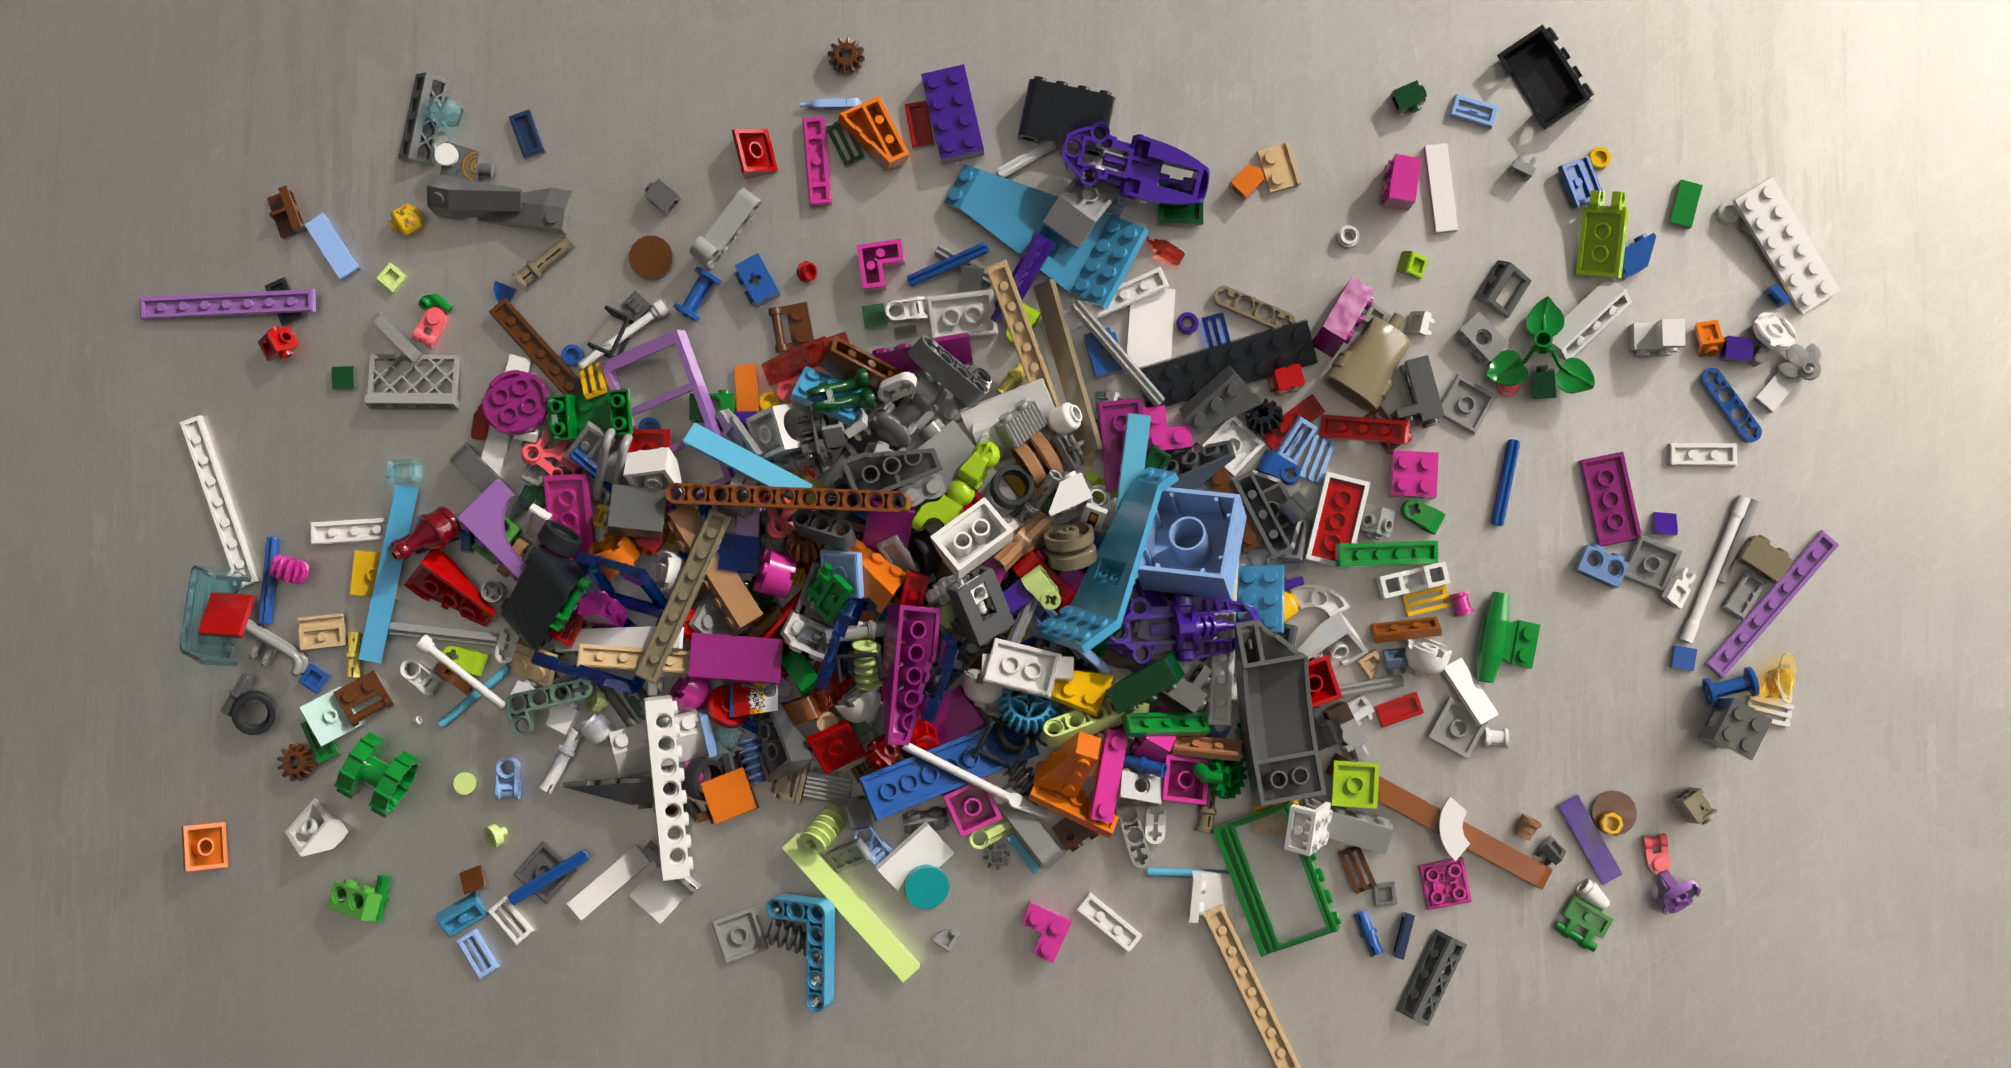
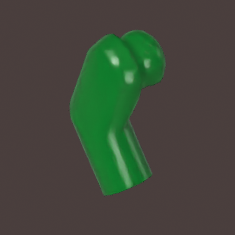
[418,294,454,315]
[1193,763,1223,784]

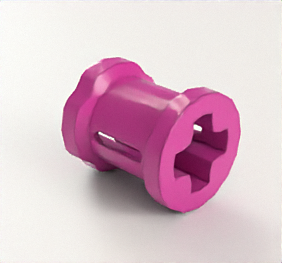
[1449,591,1474,617]

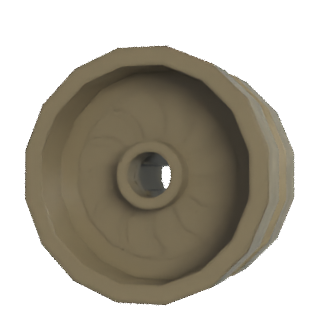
[1044,522,1098,571]

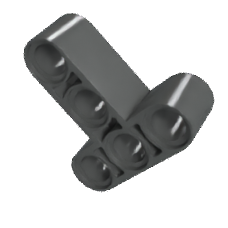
[792,478,857,550]

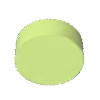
[453,772,477,795]

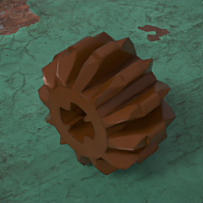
[828,37,865,75]
[786,530,825,564]
[277,743,317,781]

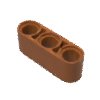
[781,694,822,725]

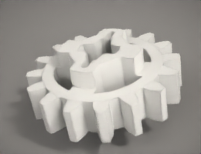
[925,574,971,606]

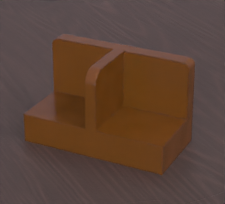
[267,185,307,239]

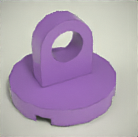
[1658,869,1701,914]

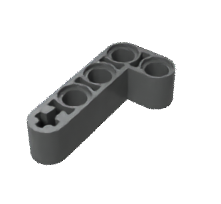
[908,335,992,407]
[450,442,529,522]

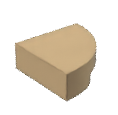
[1357,649,1379,680]

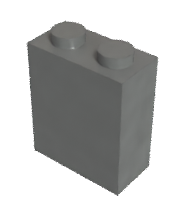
[603,484,667,540]

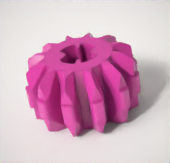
[269,555,310,584]

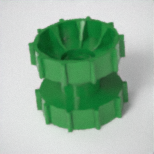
[334,731,420,818]

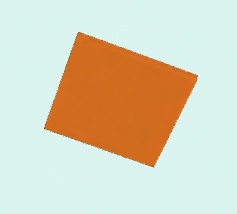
[700,767,757,824]

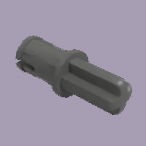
[220,673,254,717]

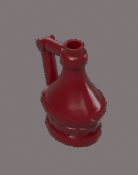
[390,506,462,561]

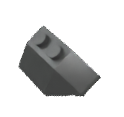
[1232,469,1302,560]

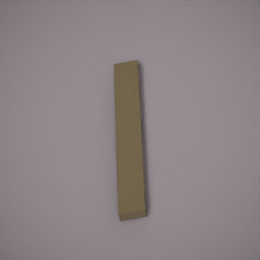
[1034,279,1103,456]
[635,508,732,684]

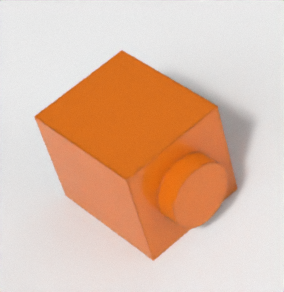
[1229,163,1265,201]

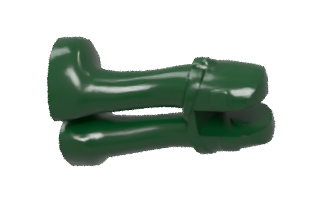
[806,368,875,413]

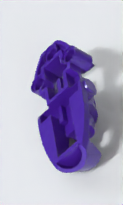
[1059,122,1210,205]
[1106,594,1261,664]

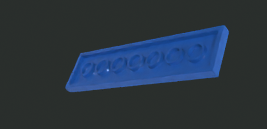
[858,721,1040,821]

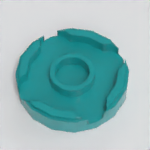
[904,864,949,909]

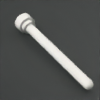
[577,299,670,369]
[415,634,506,710]

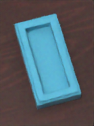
[1007,833,1041,874]

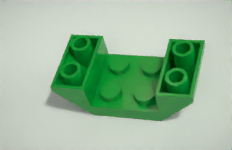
[547,389,633,441]

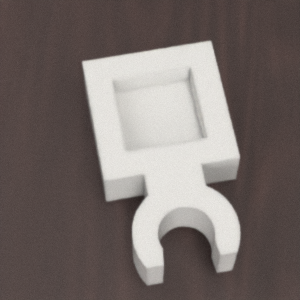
[1661,567,1696,609]

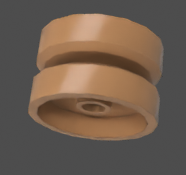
[1010,431,1064,489]

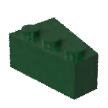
[1105,650,1185,715]

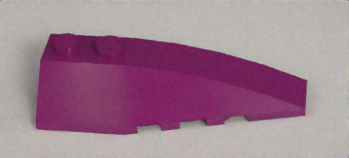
[867,332,973,373]
[882,604,941,745]

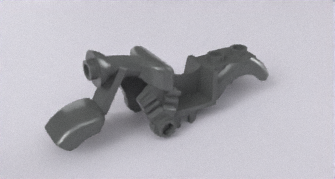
[811,368,945,496]

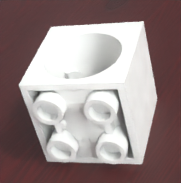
[745,403,811,460]

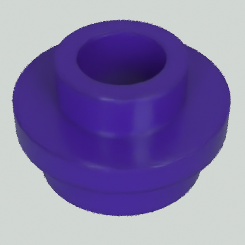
[1176,312,1199,335]

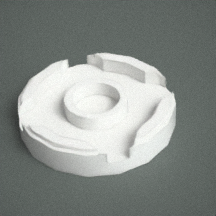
[1753,312,1796,351]

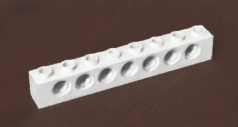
[643,695,694,881]

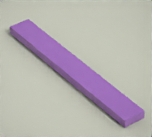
[140,289,316,320]
[1704,530,1839,679]

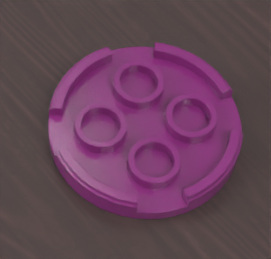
[482,370,549,435]

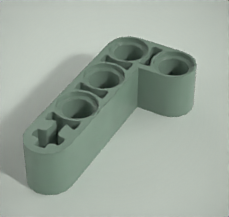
[506,679,596,736]

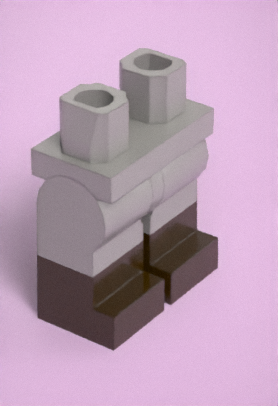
[1321,701,1369,761]

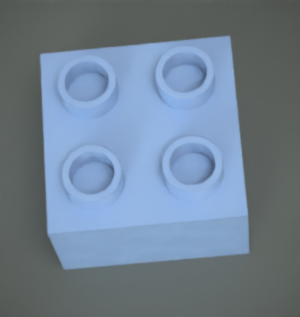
[1137,487,1247,600]

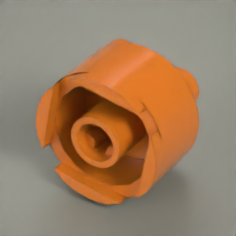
[588,532,642,580]

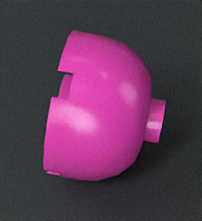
[668,675,710,712]

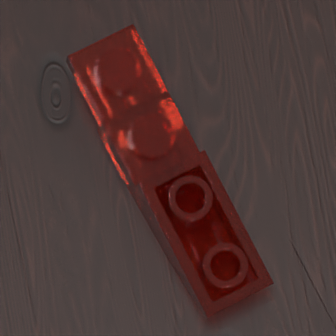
[761,332,850,386]

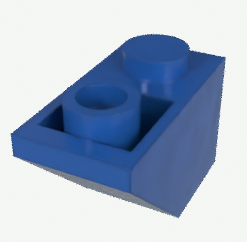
[1621,233,1656,280]

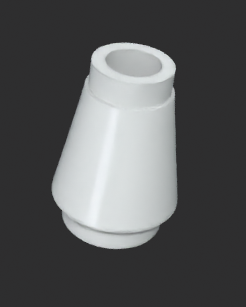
[1576,878,1610,911]

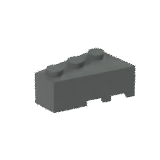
[1179,365,1263,433]

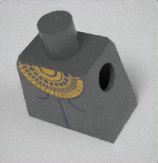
[440,142,494,182]

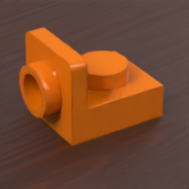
[1694,320,1725,357]

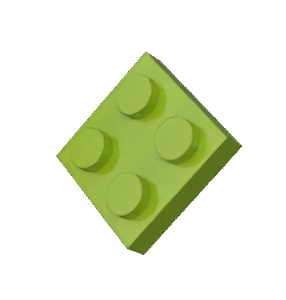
[1331,760,1380,809]

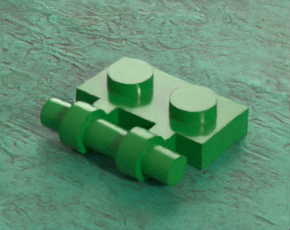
[805,563,854,623]
[1554,895,1614,952]

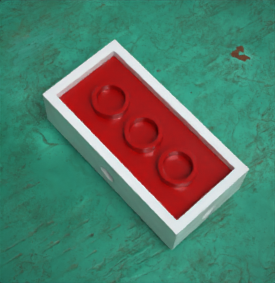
[1304,472,1371,571]

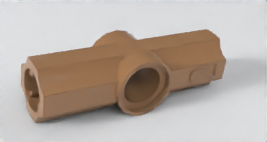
[991,511,1052,571]

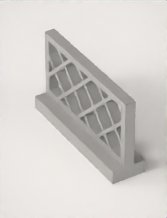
[364,354,460,410]

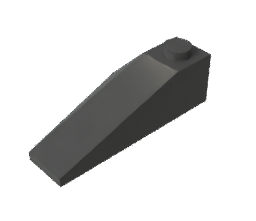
[427,174,522,219]
[479,188,574,235]
[1164,440,1236,490]
[841,448,943,503]
[753,701,813,782]
[563,776,654,809]

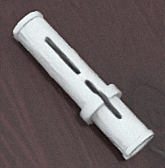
[539,728,583,794]

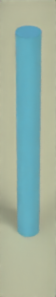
[438,664,511,728]
[1147,868,1229,878]

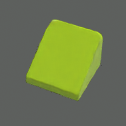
[1396,251,1428,279]

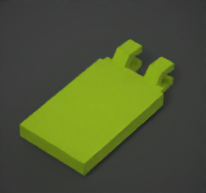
[1576,190,1629,278]

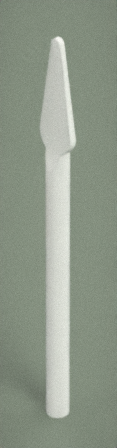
[902,743,1051,820]

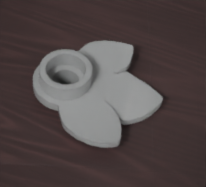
[1777,343,1822,381]

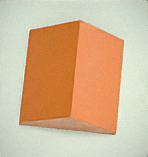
[181,822,228,872]

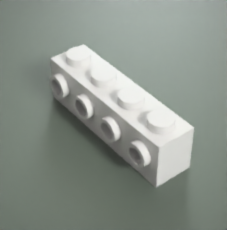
[1552,277,1632,361]

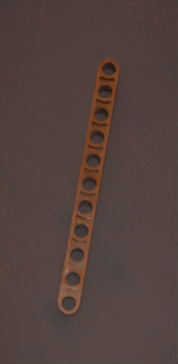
[665,483,912,513]
[1325,753,1553,890]

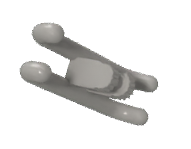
[592,428,633,503]
[245,619,309,676]

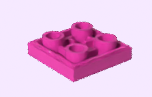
[1418,857,1472,910]

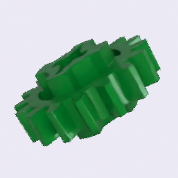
[1208,758,1247,799]

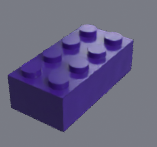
[921,64,984,165]

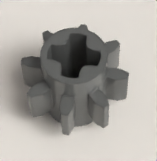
[983,842,1011,870]

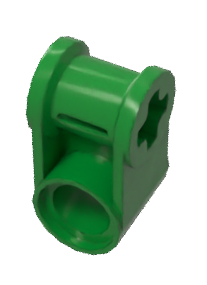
[1400,499,1446,535]

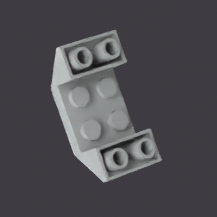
[1042,161,1121,249]

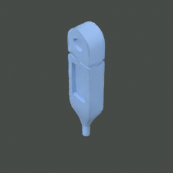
[800,98,861,110]

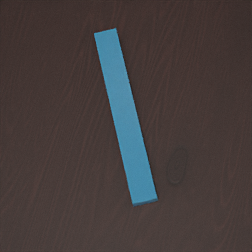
[358,484,419,664]

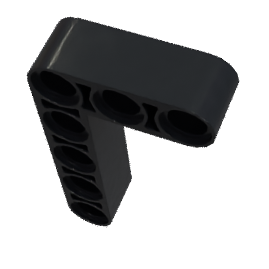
[921,632,1009,708]

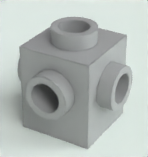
[1359,504,1396,540]

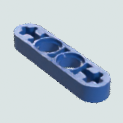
[1700,368,1762,443]

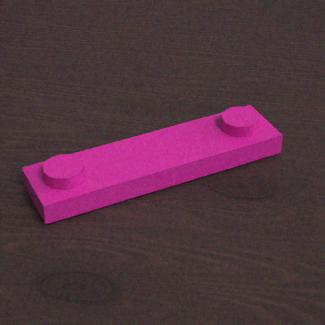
[802,116,832,207]
[1089,728,1128,823]

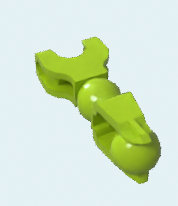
[912,441,1000,531]

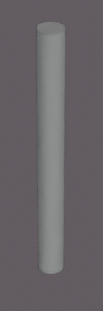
[1717,499,1759,584]

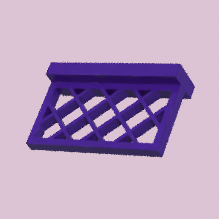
[990,233,1055,322]

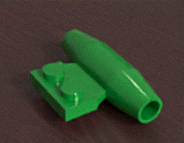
[1476,592,1540,683]

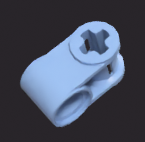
[495,756,522,800]
[854,827,893,866]

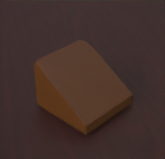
[459,865,489,895]

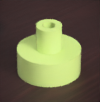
[585,690,609,713]
[484,824,508,848]

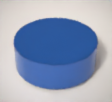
[561,344,585,367]
[638,417,661,429]

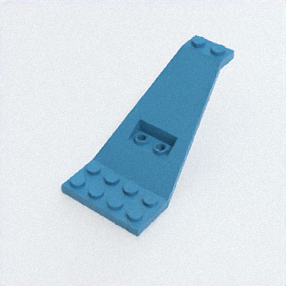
[944,164,1149,309]
[1036,467,1179,653]

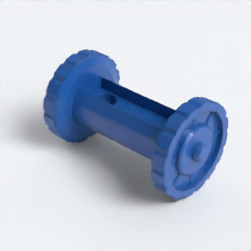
[673,266,722,322]
[1702,667,1760,707]

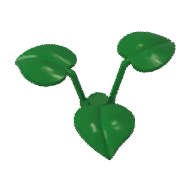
[1486,296,1595,394]

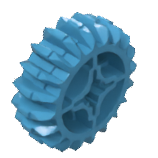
[998,688,1059,735]

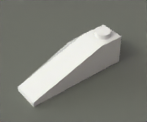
[1297,611,1369,667]

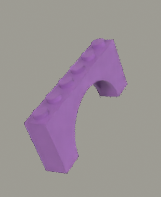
[457,479,595,581]

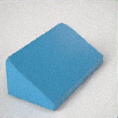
[437,892,488,938]

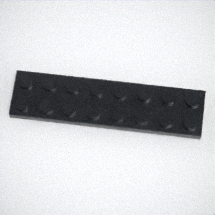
[1139,319,1318,407]

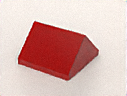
[731,129,778,180]
[1308,655,1343,708]

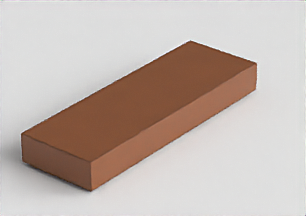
[1370,617,1442,643]

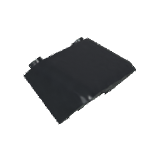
[500,544,589,653]

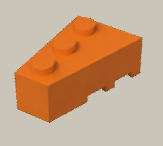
[837,96,909,171]
[842,540,906,614]
[1033,731,1101,798]

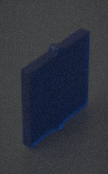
[717,533,761,574]

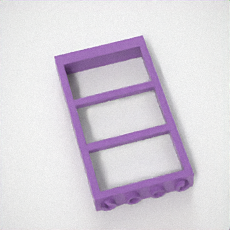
[600,329,736,515]

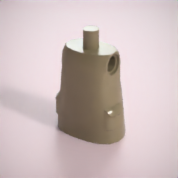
[1323,313,1411,412]

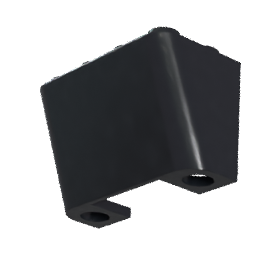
[1497,24,1595,130]
[1017,76,1116,158]

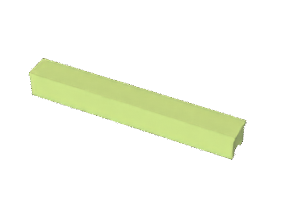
[782,832,920,983]

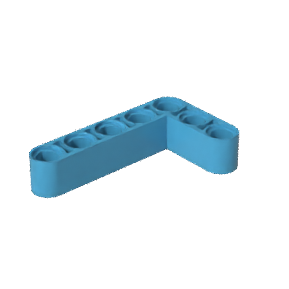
[766,893,835,1012]

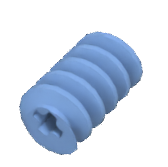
[736,737,767,785]

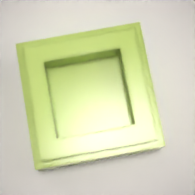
[376,262,408,294]

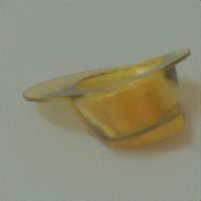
[1763,653,1797,704]

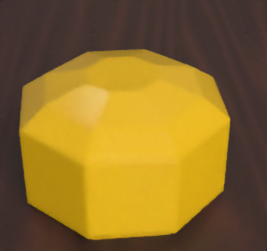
[1599,812,1623,835]

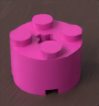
[753,547,797,599]

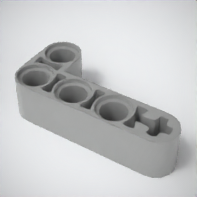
[689,187,762,269]
[993,783,1065,869]
[1089,790,1151,868]

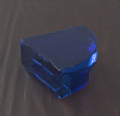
[494,281,517,303]

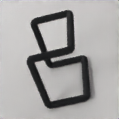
[587,306,634,358]
[835,645,884,684]
[971,715,1030,776]

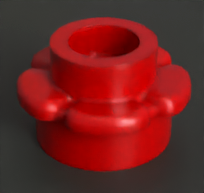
[797,261,817,283]

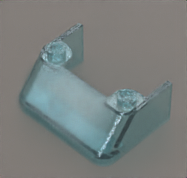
[180,565,251,666]

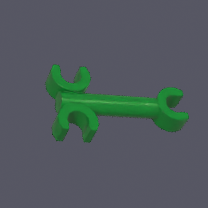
[549,576,592,632]

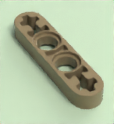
[1213,286,1295,329]

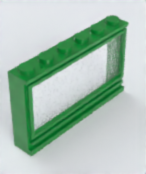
[1213,801,1341,957]

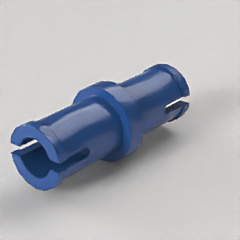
[1123,753,1167,778]
[1353,909,1384,957]

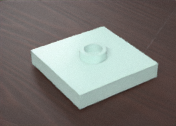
[299,686,362,747]

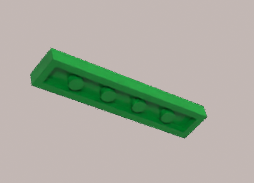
[1335,540,1438,567]

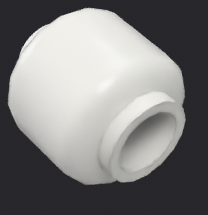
[1048,402,1082,435]
[581,713,614,746]

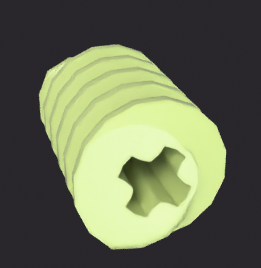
[852,639,883,691]
[800,804,846,853]

